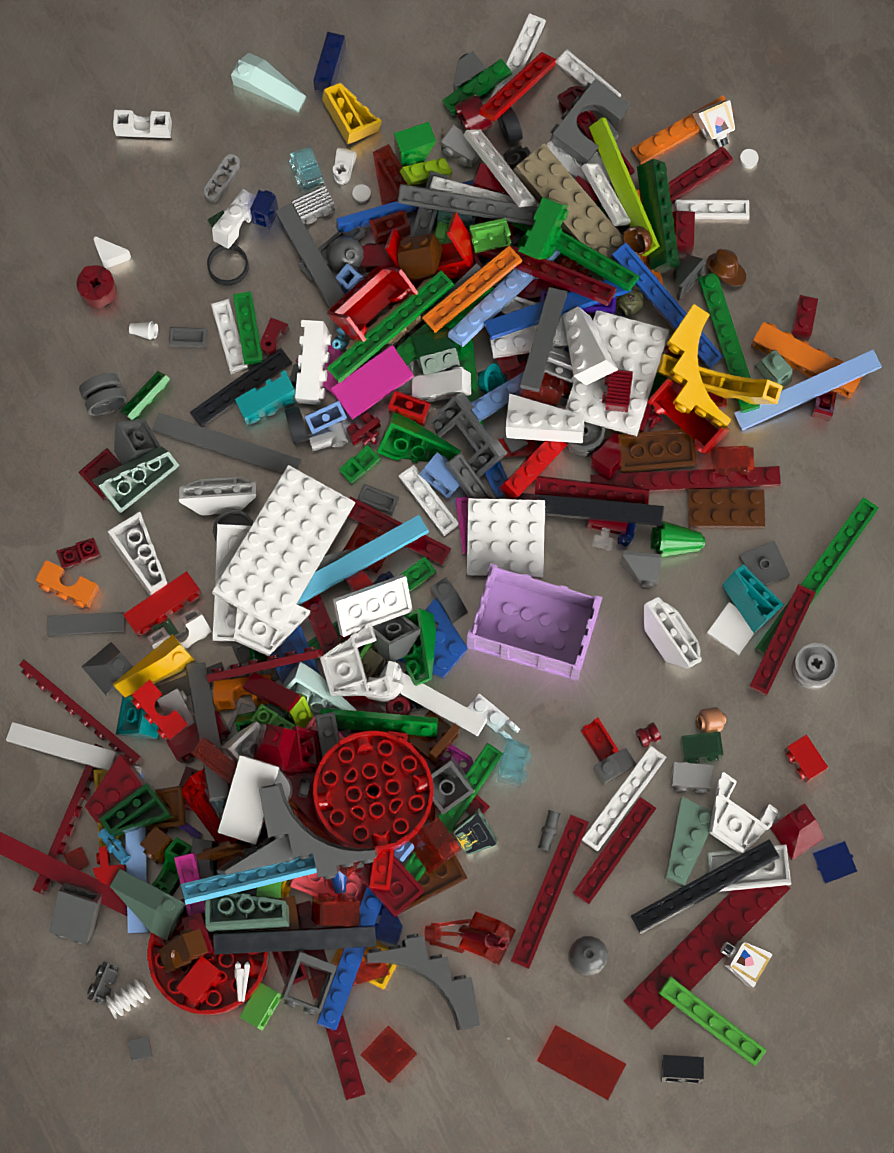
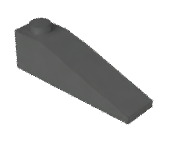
[217,833,296,875]

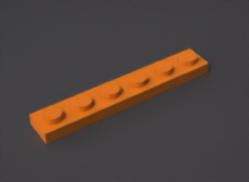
[631,95,733,165]
[422,245,522,333]

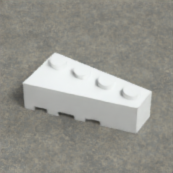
[563,306,618,385]
[295,320,332,405]
[108,512,167,596]

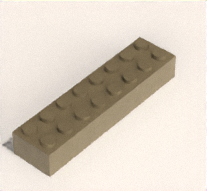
[513,143,641,280]

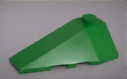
[377,412,461,463]
[402,608,436,686]

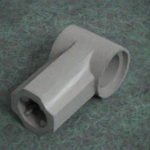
[308,423,348,451]

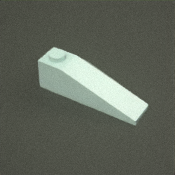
[231,53,306,112]
[282,662,357,716]

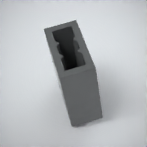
[49,883,102,944]

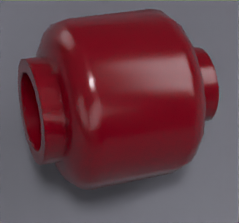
[386,696,411,715]

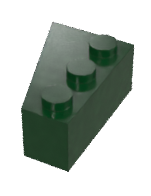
[99,783,175,837]

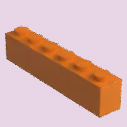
[751,321,863,399]

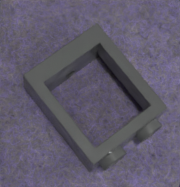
[280,952,337,1015]

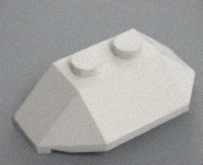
[179,477,256,515]
[644,597,702,669]

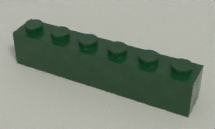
[637,159,680,273]

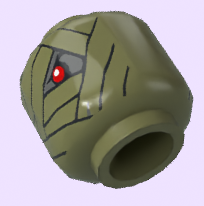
[616,290,644,317]

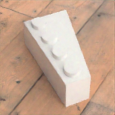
[506,394,584,443]

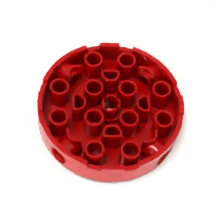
[313,731,434,853]
[147,898,269,1015]

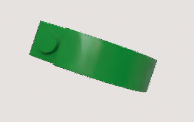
[151,837,192,896]

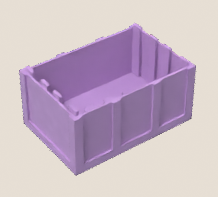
[467,564,603,681]

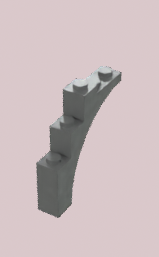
[259,783,378,879]
[364,934,480,1030]

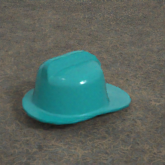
[477,364,507,394]

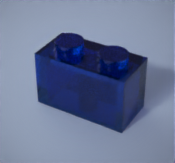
[250,190,279,230]

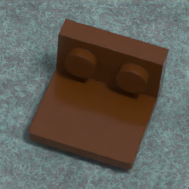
[407,710,461,763]
[196,841,251,875]

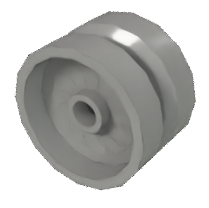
[791,643,838,689]

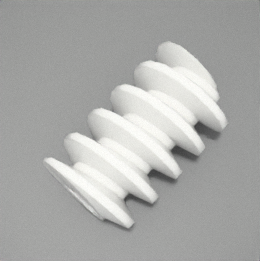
[105,978,151,1019]

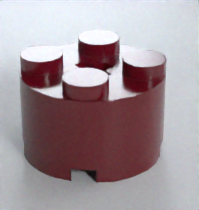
[454,94,493,132]
[76,265,117,308]

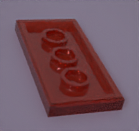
[537,1025,626,1100]

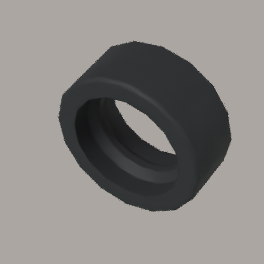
[498,107,523,144]
[284,406,308,444]

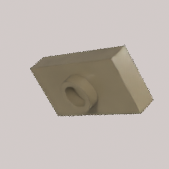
[362,648,386,682]

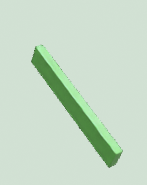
[658,976,767,1066]

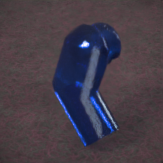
[617,523,637,547]

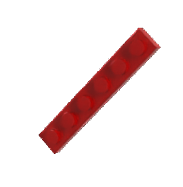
[479,52,556,122]

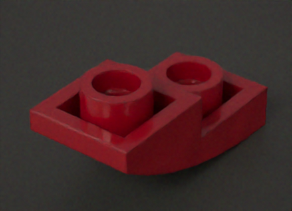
[56,538,100,570]

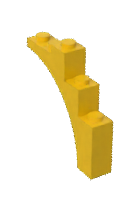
[666,304,731,429]
[657,354,783,404]

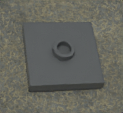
[739,541,790,586]

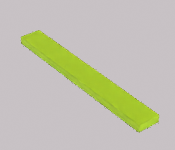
[589,118,660,256]

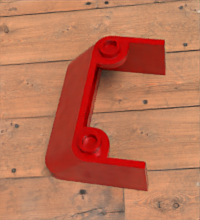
[385,212,474,288]
[327,266,418,342]
[647,379,730,453]

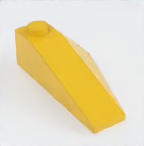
[113,634,196,697]

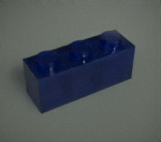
[313,32,346,92]

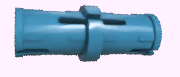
[98,828,131,865]

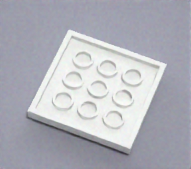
[466,498,545,577]

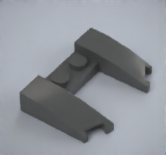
[427,393,507,478]

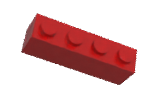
[499,441,567,500]
[123,571,202,637]

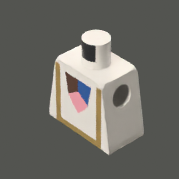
[692,100,735,147]
[720,941,773,987]

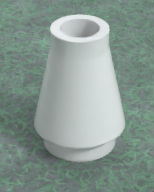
[129,321,158,340]

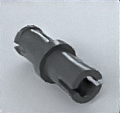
[538,810,561,852]

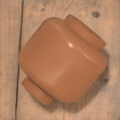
[696,707,726,734]

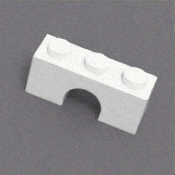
[113,110,172,138]
[212,189,259,249]
[147,607,212,649]

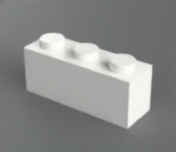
[412,367,471,402]

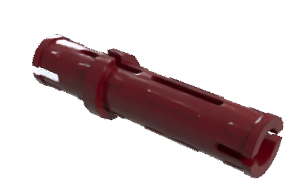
[458,925,508,950]

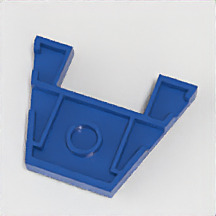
[397,599,468,679]

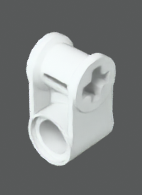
[333,147,357,185]

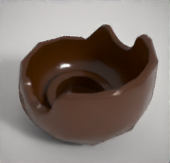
[623,226,652,255]

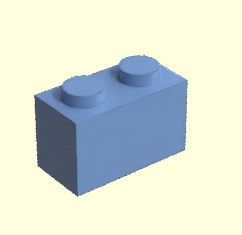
[304,400,347,434]
[419,452,459,498]

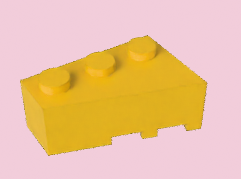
[322,83,382,145]

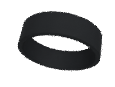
[207,244,249,286]

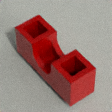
[131,680,188,740]

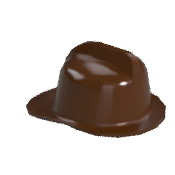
[706,249,746,286]

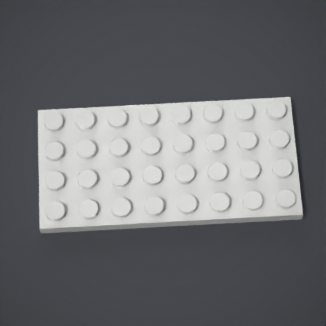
[212,465,355,632]

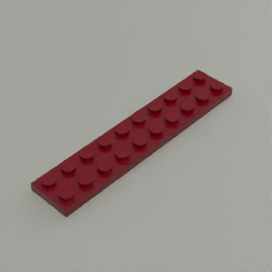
[282,770,425,918]
[623,885,791,1030]

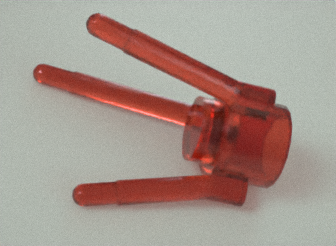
[424,919,471,953]

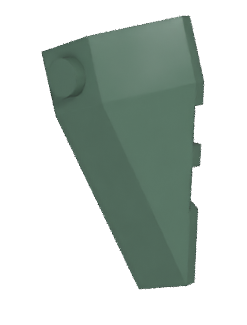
[110,869,187,941]

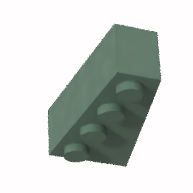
[92,446,179,514]
[665,797,712,887]
[205,893,290,932]

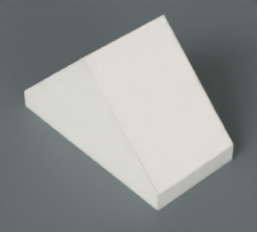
[93,236,131,268]

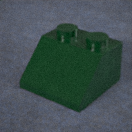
[411,327,460,375]

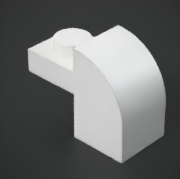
[366,661,403,702]

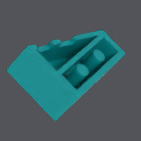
[235,370,297,424]
[722,564,784,633]

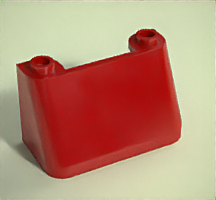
[182,754,266,845]

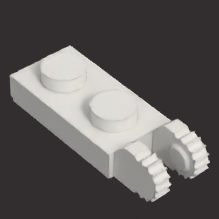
[467,693,520,742]

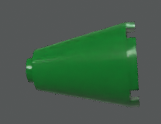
[650,521,705,558]

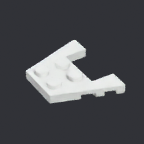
[234,604,310,656]
[320,623,392,696]
[709,772,783,854]

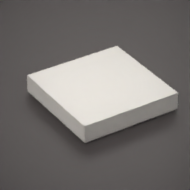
[707,602,754,656]

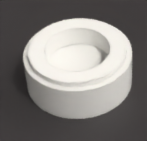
[739,149,759,168]
[352,184,371,204]

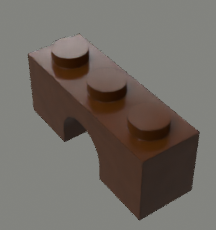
[158,928,208,973]

